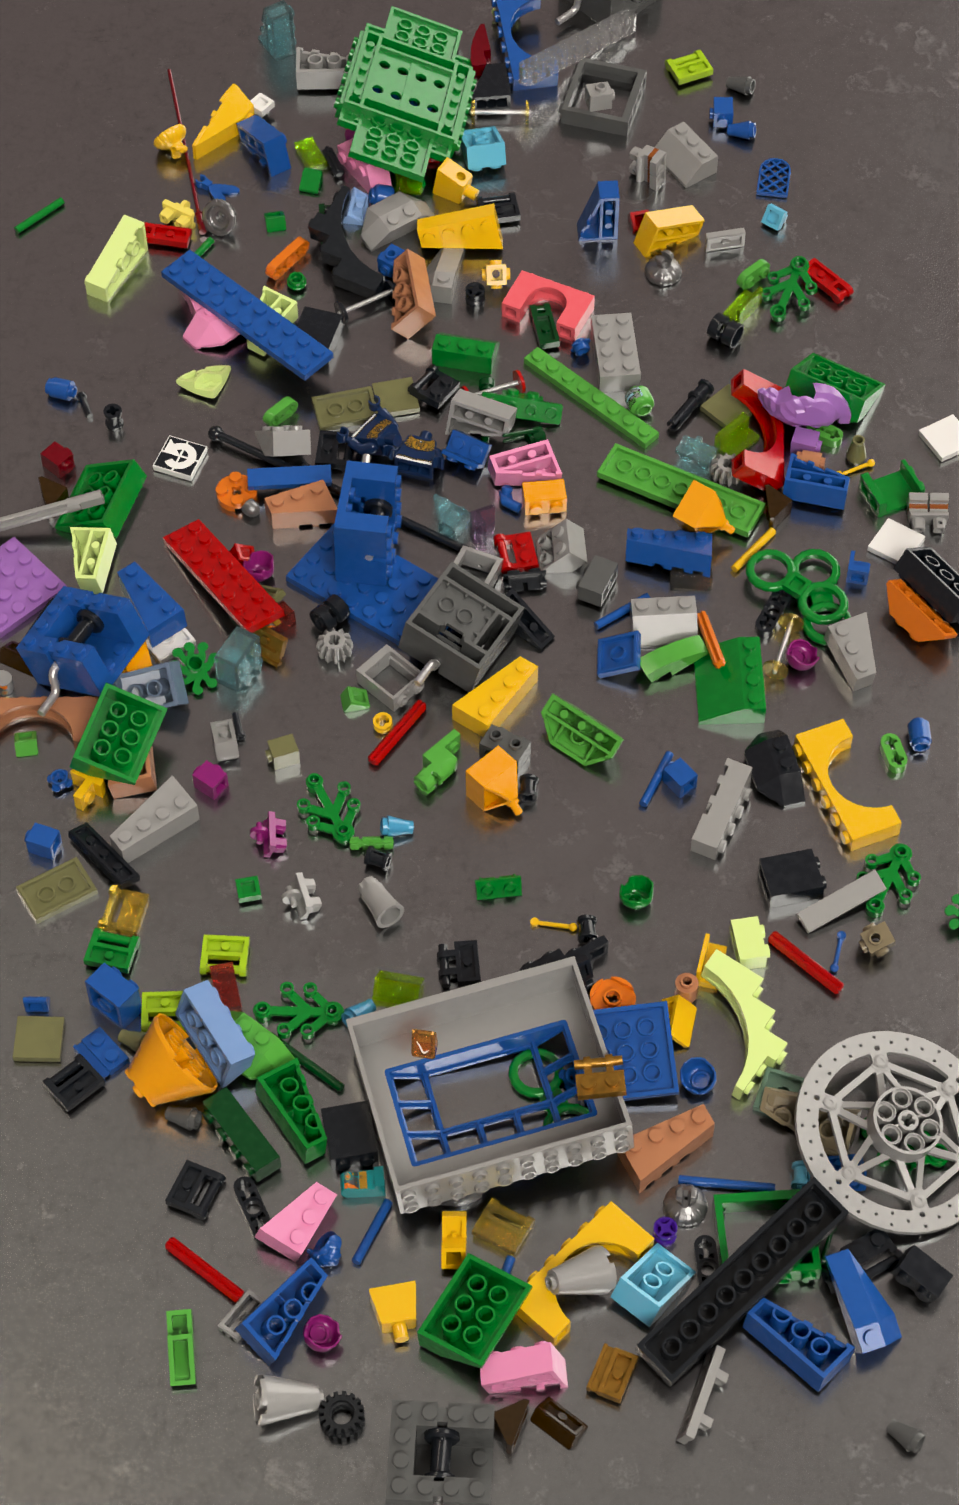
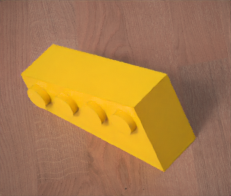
[417,203,503,249]
[452,656,538,737]

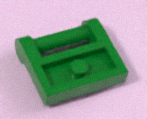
[83,928,140,974]

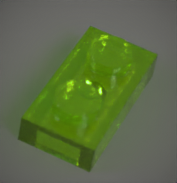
[294,137,327,170]

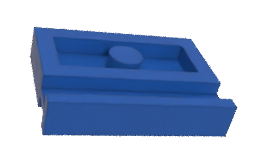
[73,1027,130,1080]

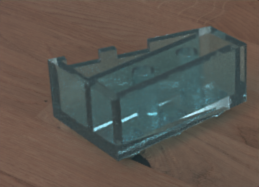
[258,0,297,61]

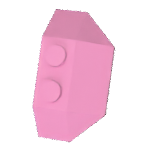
[183,307,240,350]

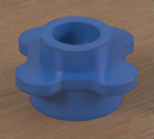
[570,338,591,356]
[47,769,73,792]
[558,1064,577,1090]

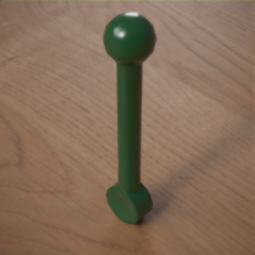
[821,1228,837,1266]

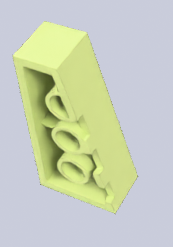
[84,215,148,302]

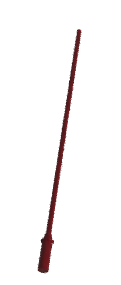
[167,69,207,235]

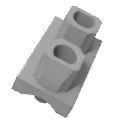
[281,872,322,920]

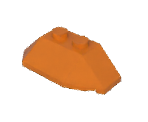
[886,579,958,642]

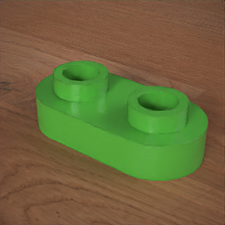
[736,259,770,290]

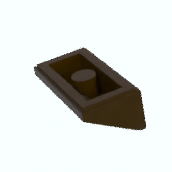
[0,641,33,677]
[530,1397,588,1449]

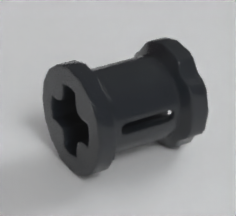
[103,404,124,431]
[518,774,539,803]
[364,845,392,872]
[576,914,598,944]

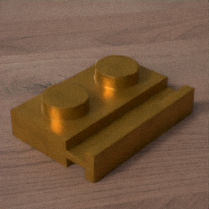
[242,626,288,668]
[586,1343,638,1403]

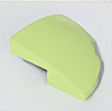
[176,365,231,398]

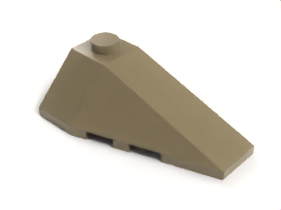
[760,1087,862,1156]

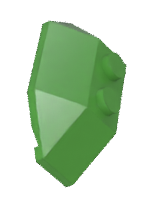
[541,693,624,766]
[230,1011,295,1080]

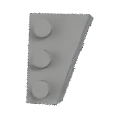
[445,389,517,437]
[824,612,876,692]

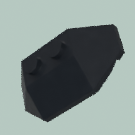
[744,730,805,808]

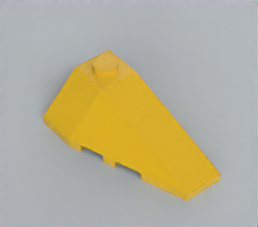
[192,83,255,160]

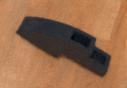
[520,935,609,971]

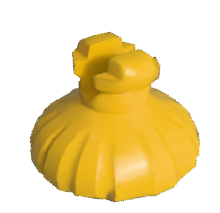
[153,124,188,159]

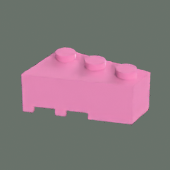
[488,439,562,486]
[480,1341,568,1394]

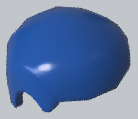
[680,1057,717,1096]

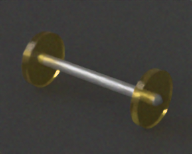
[469,100,532,124]
[762,613,804,680]

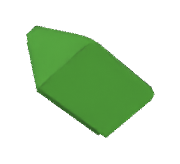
[340,686,370,712]
[14,731,38,757]

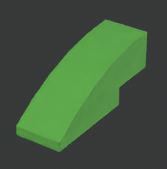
[640,635,709,683]
[166,1309,196,1387]

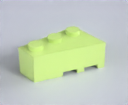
[247,286,298,356]
[70,527,117,594]

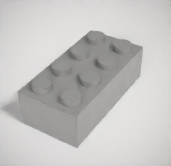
[590,313,641,393]

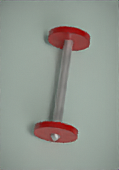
[460,370,526,396]

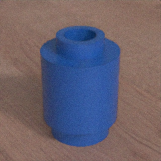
[45,377,77,401]
[907,717,932,752]

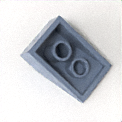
[113,661,189,708]

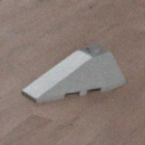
[427,248,465,304]

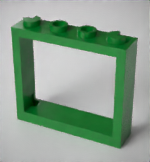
[712,1189,822,1284]

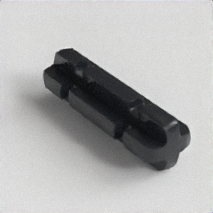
[322,146,345,178]

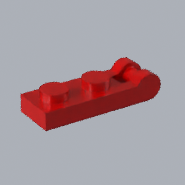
[144,222,192,249]
[807,258,854,304]

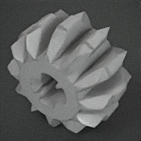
[710,452,741,487]
[316,627,353,664]

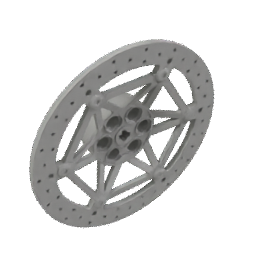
[794,1031,959,1235]

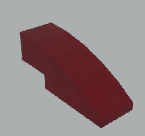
[470,24,491,79]

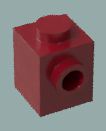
[40,441,75,479]

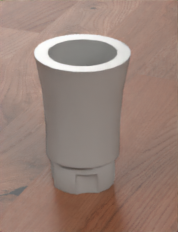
[357,876,404,928]

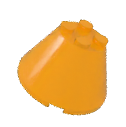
[125,1013,218,1107]

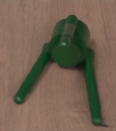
[502,426,546,445]

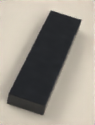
[68,822,140,890]

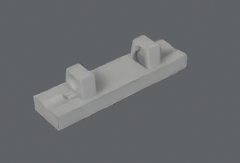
[676,1345,729,1445]

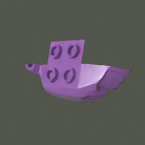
[758,383,851,428]

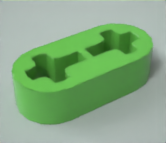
[263,396,298,426]
[806,425,843,448]
[879,733,908,774]

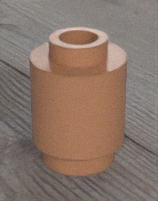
[796,450,826,470]
[674,973,699,1003]

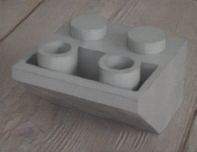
[255,425,311,457]
[536,519,587,574]

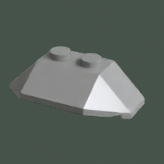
[360,191,435,252]

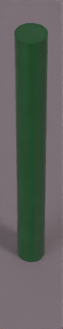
[272,1032,345,1092]

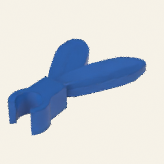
[195,174,240,201]

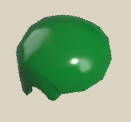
[619,875,654,910]

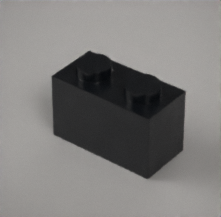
[890,1244,953,1303]

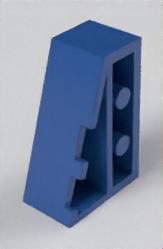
[236,115,291,177]
[577,180,620,241]
[783,453,850,510]

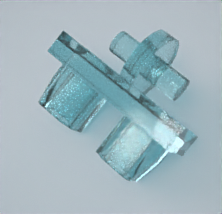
[675,435,718,469]

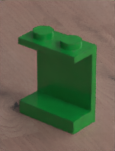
[858,459,925,518]

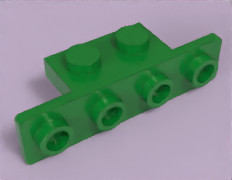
[482,388,563,425]

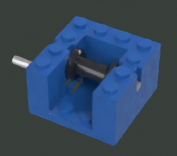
[334,454,402,586]
[16,586,150,717]

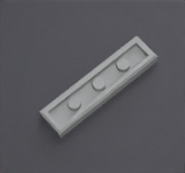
[796,870,887,934]

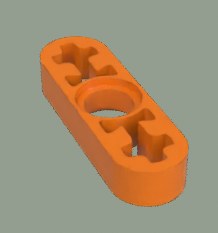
[265,236,310,280]

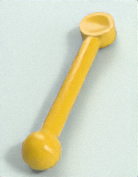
[837,459,875,475]
[530,917,578,932]

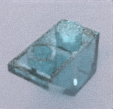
[433,494,470,541]

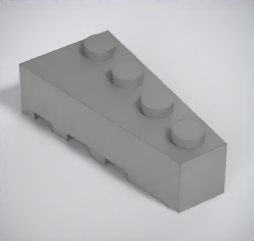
[296,47,351,90]
[690,758,753,860]
[110,775,200,863]

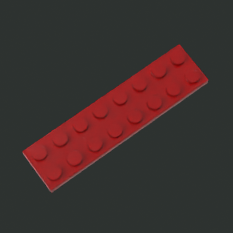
[163,519,285,635]

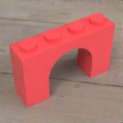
[502,270,595,342]

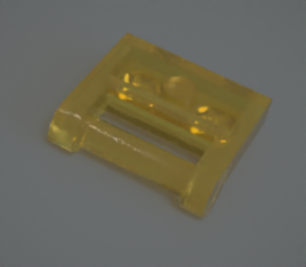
[97,885,150,936]
[472,1198,536,1256]

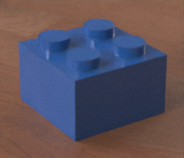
[85,963,142,1029]

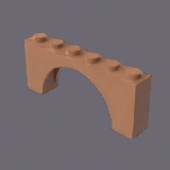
[0,696,99,751]

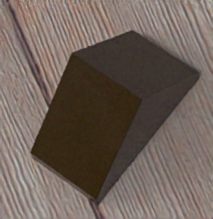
[38,476,69,522]
[764,485,793,529]
[495,1399,530,1455]

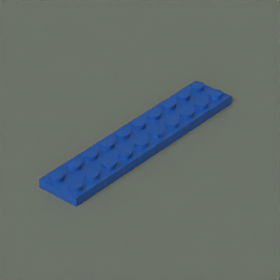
[161,250,334,381]

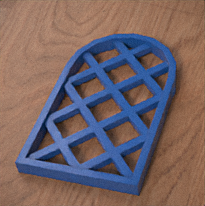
[756,158,791,198]

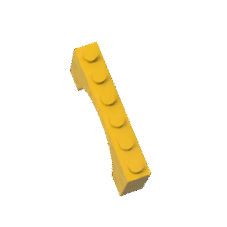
[792,719,902,851]
[516,1201,654,1347]

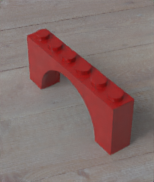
[731,369,785,491]

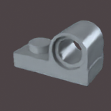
[210,719,239,762]

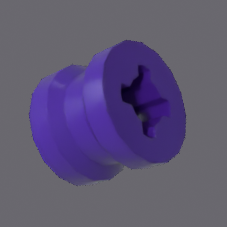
[653,1217,678,1247]

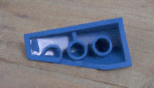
[824,1249,902,1354]

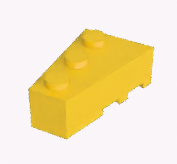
[633,205,705,258]

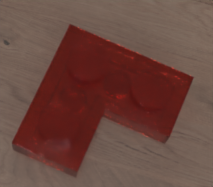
[210,962,242,1010]

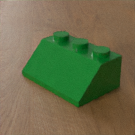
[432,333,500,375]

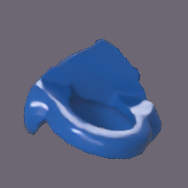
[306,1231,342,1267]

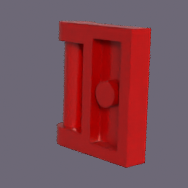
[493,532,539,574]

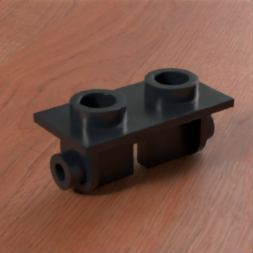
[503,568,547,592]

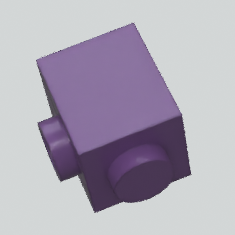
[789,427,823,455]

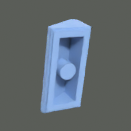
[343,187,369,226]

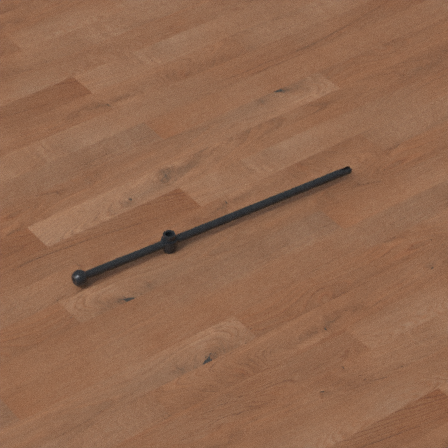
[208,425,471,551]

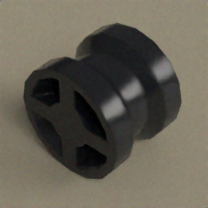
[465,282,485,308]

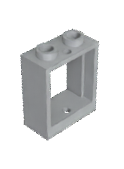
[453,545,503,587]
[356,644,424,712]

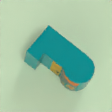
[340,1166,386,1198]

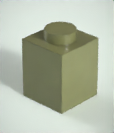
[265,734,300,770]

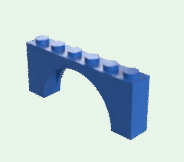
[491,0,559,91]

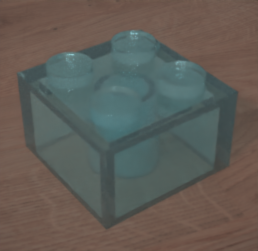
[214,626,263,692]

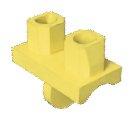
[159,199,196,230]

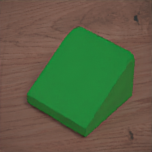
[299,167,323,194]
[264,211,286,233]

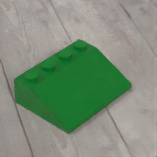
[785,353,886,423]
[55,459,147,539]
[694,637,766,725]
[70,683,168,785]
[417,1253,533,1369]

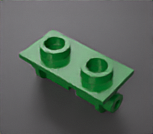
[475,873,522,900]

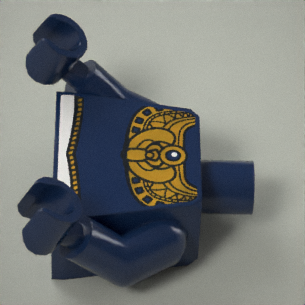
[336,395,402,456]
[381,430,445,479]

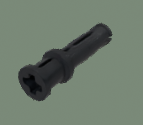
[667,379,714,431]

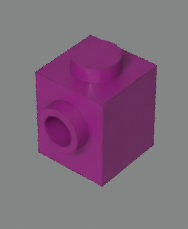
[192,760,229,800]

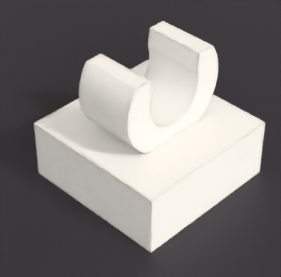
[250,93,275,118]

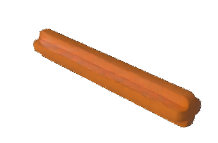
[697,611,726,669]

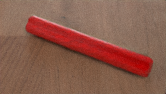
[368,699,426,766]
[768,931,844,994]
[165,1237,244,1303]

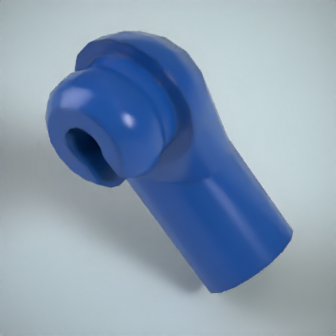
[499,485,522,513]

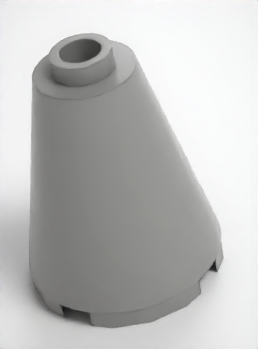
[545,1245,617,1295]
[253,1374,324,1426]

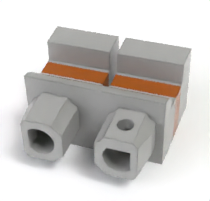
[629,145,667,191]
[906,492,949,533]

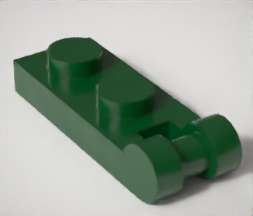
[529,302,560,349]

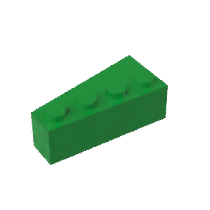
[255,1058,327,1164]

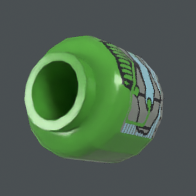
[625,386,654,416]

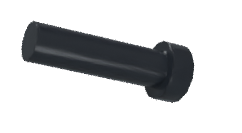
[76,391,93,418]
[232,712,246,741]

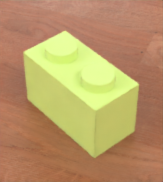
[729,916,770,969]

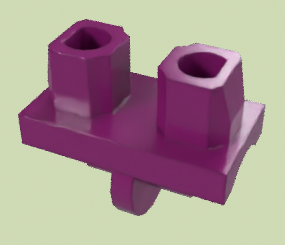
[250,811,287,858]

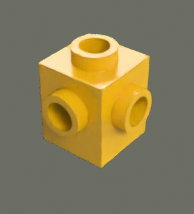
[482,260,510,289]

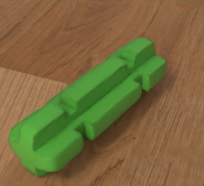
[350,836,394,850]

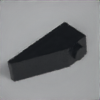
[504,588,555,651]

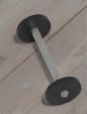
[334,279,395,325]

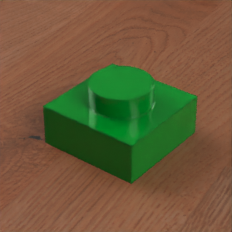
[235,875,262,903]

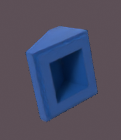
[23,996,50,1012]

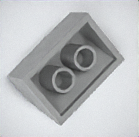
[654,122,718,188]
[630,596,698,648]

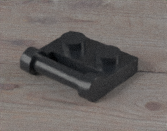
[476,192,521,223]
[408,364,460,409]
[315,430,354,472]
[41,1054,105,1112]
[165,1160,226,1220]
[840,1229,903,1280]

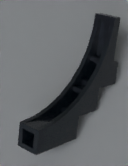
[308,185,385,302]

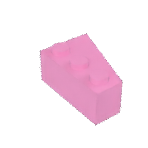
[337,138,392,194]
[254,1182,337,1263]

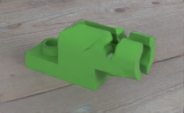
[413,729,461,796]

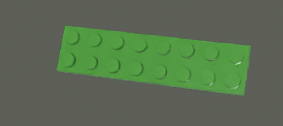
[597,443,766,538]

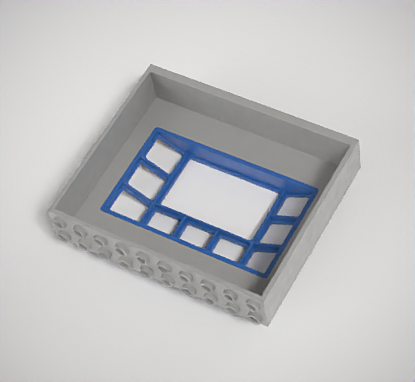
[346,956,634,1214]

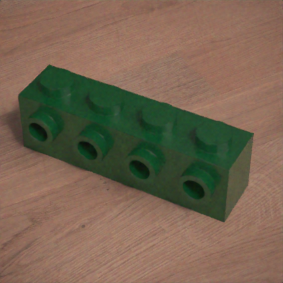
[202,1087,281,1183]

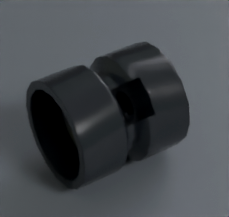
[707,312,745,348]
[309,594,350,633]

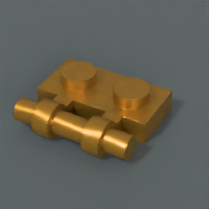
[574,1054,627,1101]

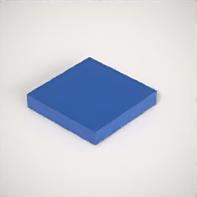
[597,630,641,678]

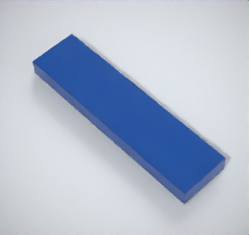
[247,465,332,490]

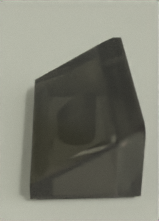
[669,567,713,591]

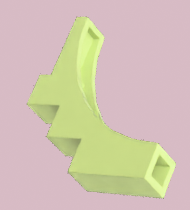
[701,949,788,1100]

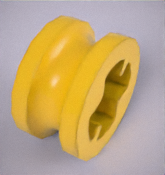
[373,712,393,734]

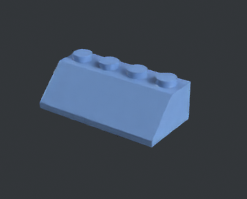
[175,980,255,1088]

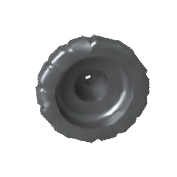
[202,199,237,236]
[645,250,682,286]
[663,1184,708,1227]

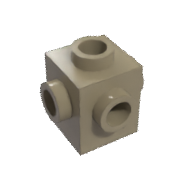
[858,921,896,958]

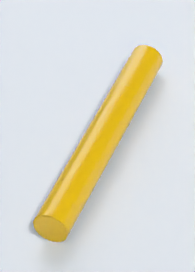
[731,527,776,573]

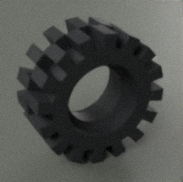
[319,1391,365,1441]

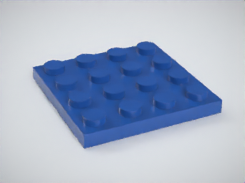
[584,1001,679,1106]

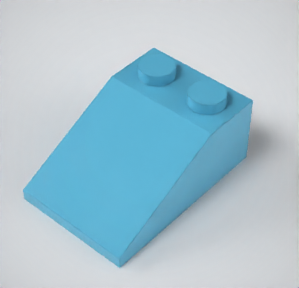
[459,126,506,171]
[610,1243,696,1327]

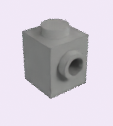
[585,81,615,112]

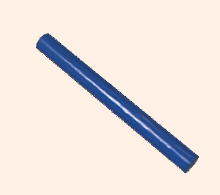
[678,1175,775,1192]

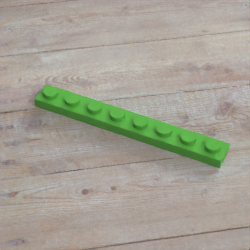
[524,347,659,449]

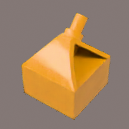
[672,480,735,534]
[466,745,523,816]

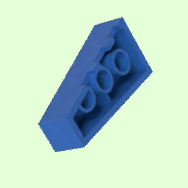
[625,528,712,577]
[117,561,187,648]
[235,1257,328,1366]
[743,1297,855,1392]

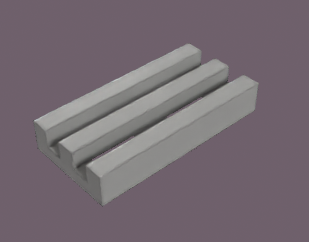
[704,228,746,252]
[217,1289,264,1343]

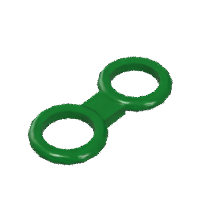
[745,549,849,625]
[793,549,851,645]
[508,1048,589,1126]

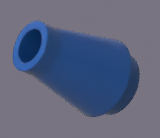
[727,120,756,140]

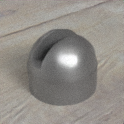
[242,499,260,517]

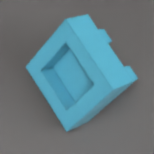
[761,203,788,231]

